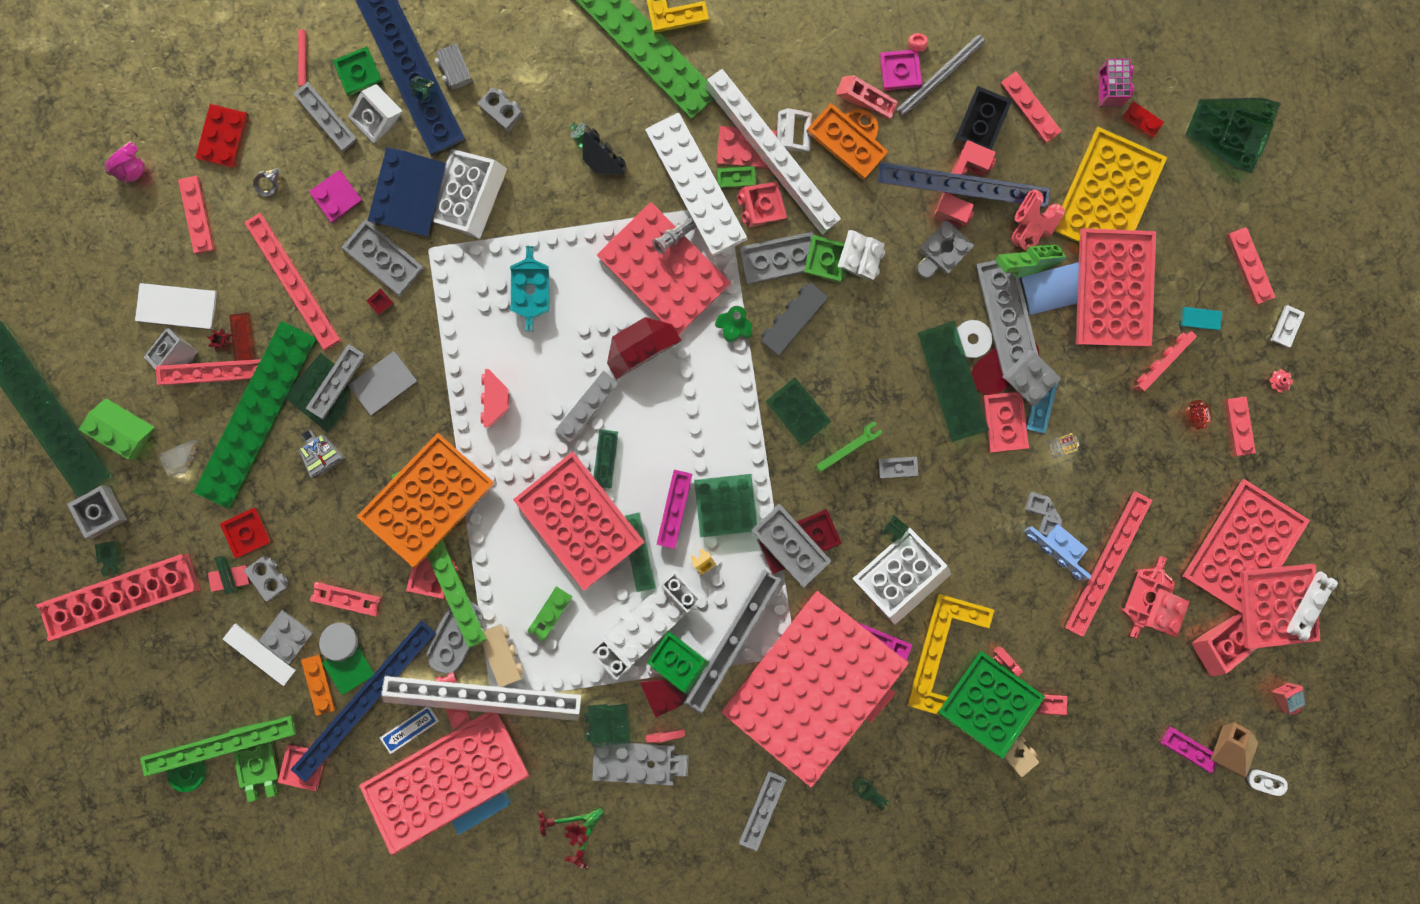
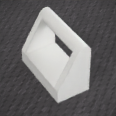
[777,108,813,152]

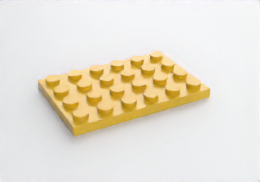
[1054,127,1167,243]

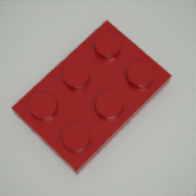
[195,103,248,169]

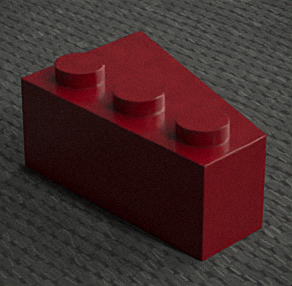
[639,678,695,718]

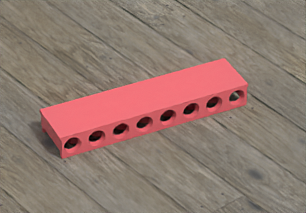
[36,554,200,641]

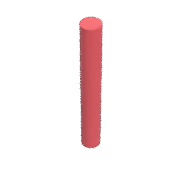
[298,29,306,87]

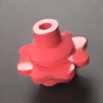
[1269,369,1293,393]

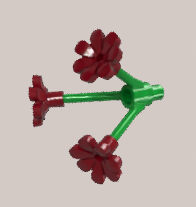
[538,808,604,870]

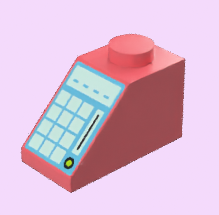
[1272,683,1306,715]

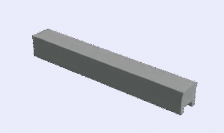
[683,569,781,713]

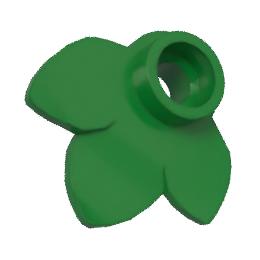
[715,306,752,343]

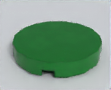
[166,761,207,793]

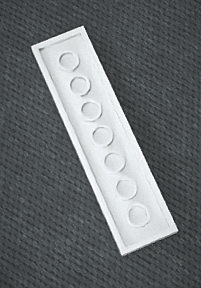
[645,113,747,257]

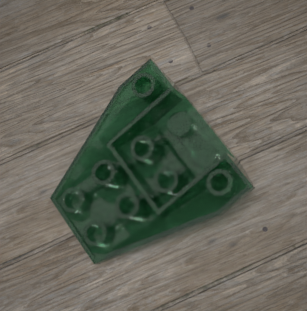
[1185,98,1281,174]

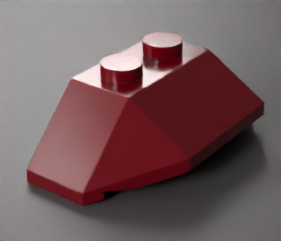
[607,317,682,380]

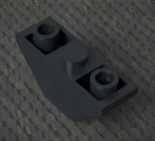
[583,125,627,175]

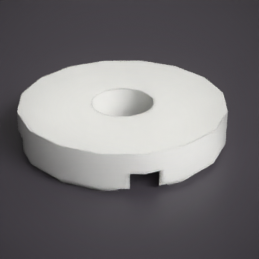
[954,320,992,358]

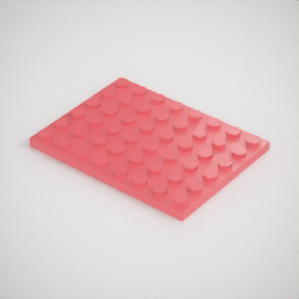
[721,591,909,787]

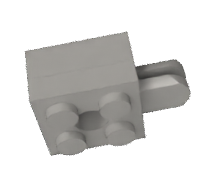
[917,220,974,279]

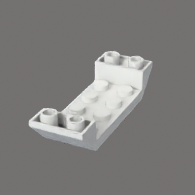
[590,571,702,680]

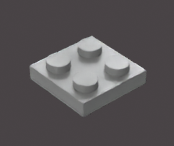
[258,610,314,664]

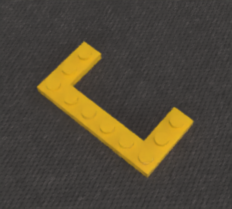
[647,0,709,33]
[907,594,994,714]

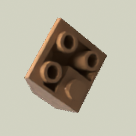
[1211,723,1258,778]

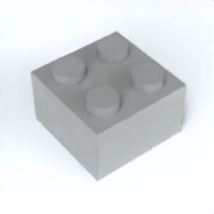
[1003,349,1061,406]
[67,486,127,539]

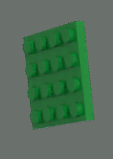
[937,651,1045,760]

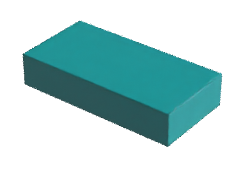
[1180,307,1222,331]

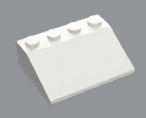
[432,149,507,239]
[853,528,952,625]

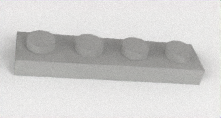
[293,82,358,152]
[306,344,366,419]
[555,370,619,442]
[739,770,787,851]

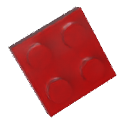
[220,507,272,559]

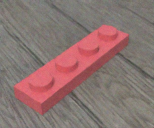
[1000,72,1061,144]
[178,176,215,254]
[1227,227,1275,305]
[1135,331,1197,393]

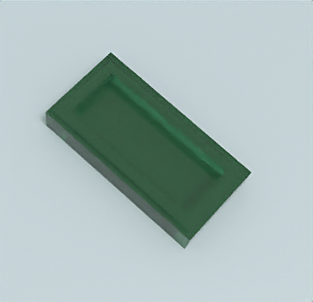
[214,556,238,595]

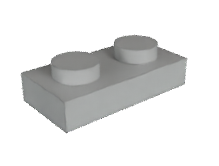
[878,457,919,479]

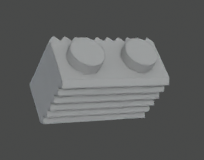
[435,43,473,91]

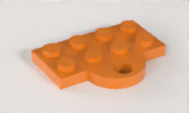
[806,103,889,180]

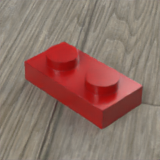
[1121,101,1164,139]

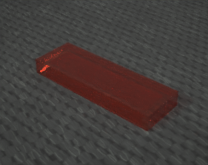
[229,312,255,361]

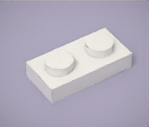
[1270,305,1305,348]

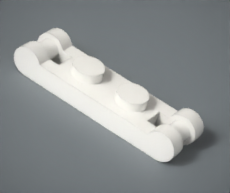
[1287,571,1338,642]

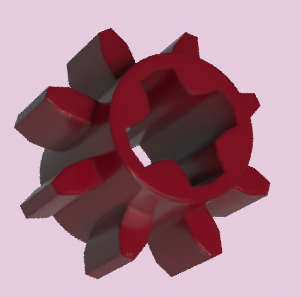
[207,328,233,353]

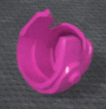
[104,142,145,183]

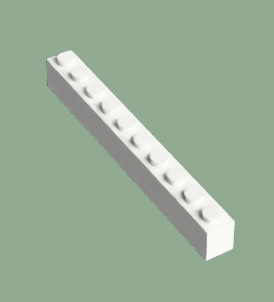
[705,69,841,235]
[382,676,581,721]

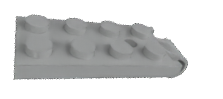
[592,740,689,786]

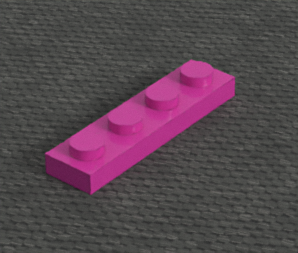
[656,469,693,549]

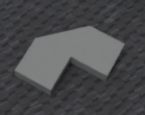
[1025,492,1062,537]

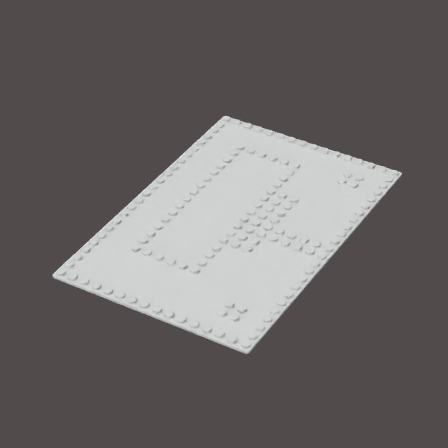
[429,210,791,692]

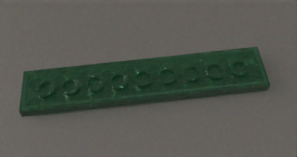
[0,321,113,498]

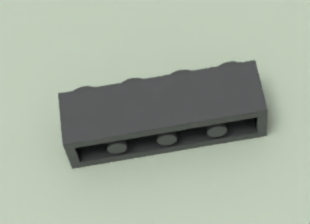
[761,282,828,357]

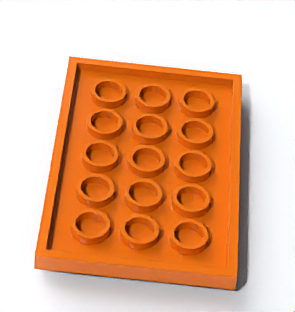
[357,433,495,569]

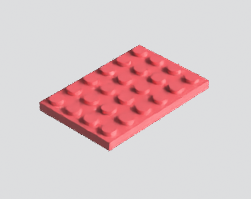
[597,202,731,334]
[1076,228,1156,346]
[513,451,645,591]
[1182,479,1310,614]

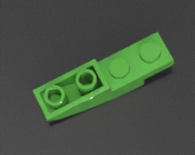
[995,244,1067,278]

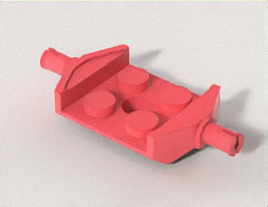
[1122,556,1175,639]

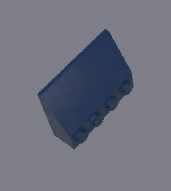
[367,147,447,237]

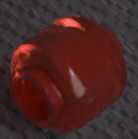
[1185,400,1213,429]

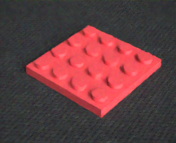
[1240,564,1320,649]

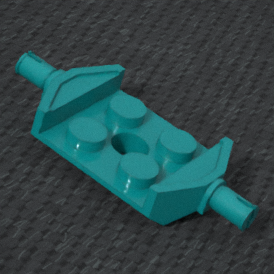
[510,246,549,332]

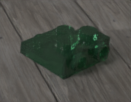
[584,703,631,748]

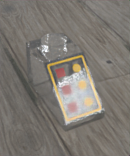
[1047,432,1079,459]
[159,439,201,478]

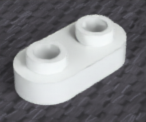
[1247,770,1288,796]

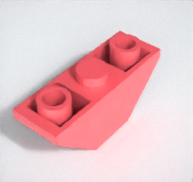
[480,369,510,428]

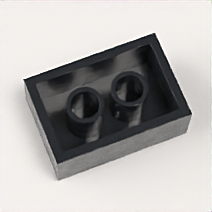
[953,86,1013,150]

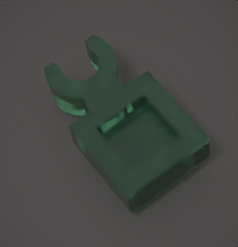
[94,541,119,576]

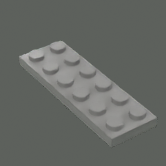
[976,260,1038,376]

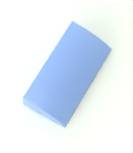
[1020,262,1079,316]

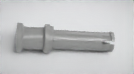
[652,217,697,254]

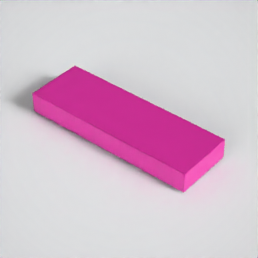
[1160,727,1218,774]

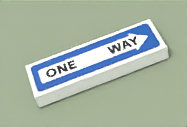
[380,707,440,754]

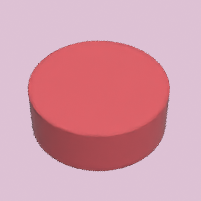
[908,33,928,52]

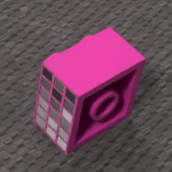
[1098,59,1134,107]

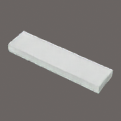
[223,624,297,686]

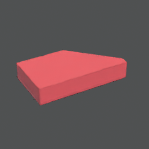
[646,729,685,743]

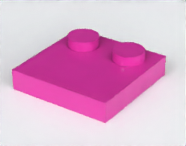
[879,50,922,91]
[309,170,363,223]

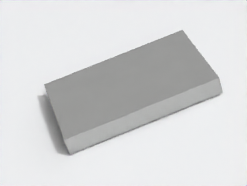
[348,351,418,416]

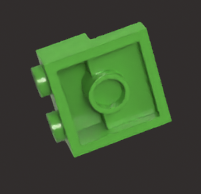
[803,235,847,283]

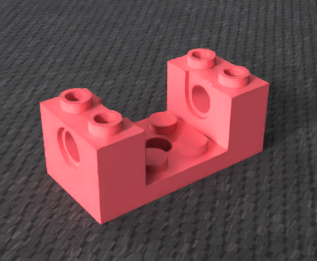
[933,140,996,230]

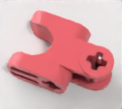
[1012,190,1065,251]

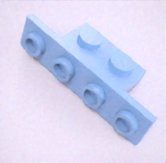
[1024,524,1091,581]

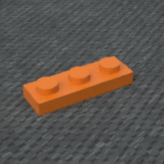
[301,654,336,716]

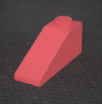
[836,75,898,119]

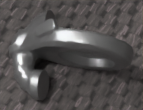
[253,168,280,197]

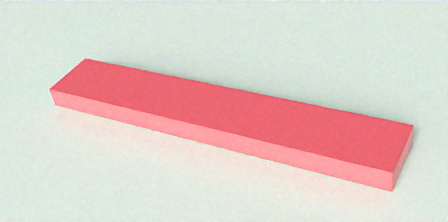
[156,359,261,385]

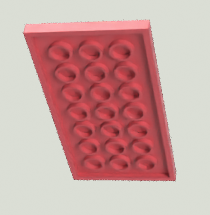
[359,712,530,855]

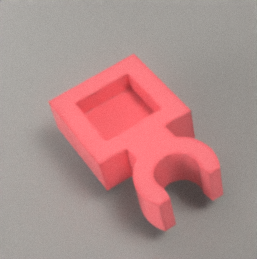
[993,646,1024,677]

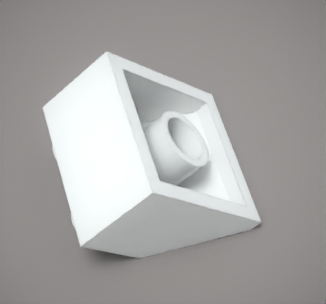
[348,84,403,143]

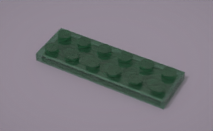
[918,321,990,442]

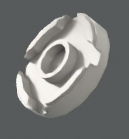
[319,623,358,662]

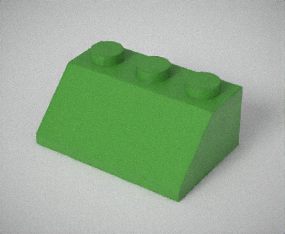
[78,398,155,460]

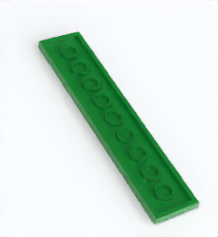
[193,321,316,509]

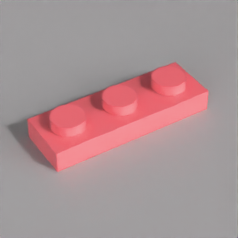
[1225,397,1256,456]

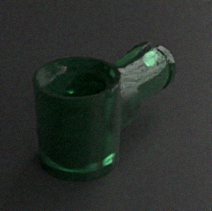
[852,777,889,811]

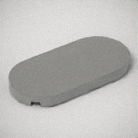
[427,601,484,674]

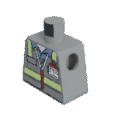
[299,430,346,479]

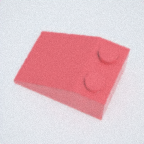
[1191,613,1257,677]

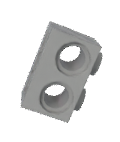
[478,87,523,133]
[244,557,290,602]

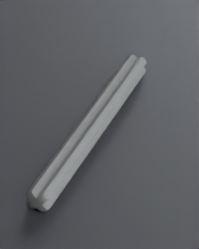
[897,35,985,116]

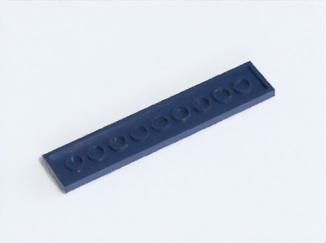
[356,0,466,156]

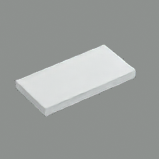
[135,283,217,330]

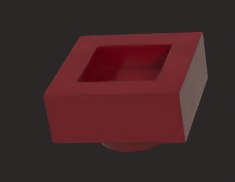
[366,288,394,316]

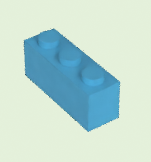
[451,791,511,835]

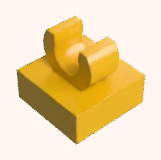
[691,549,717,576]

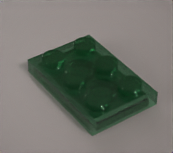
[765,377,831,446]

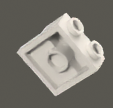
[838,230,885,280]

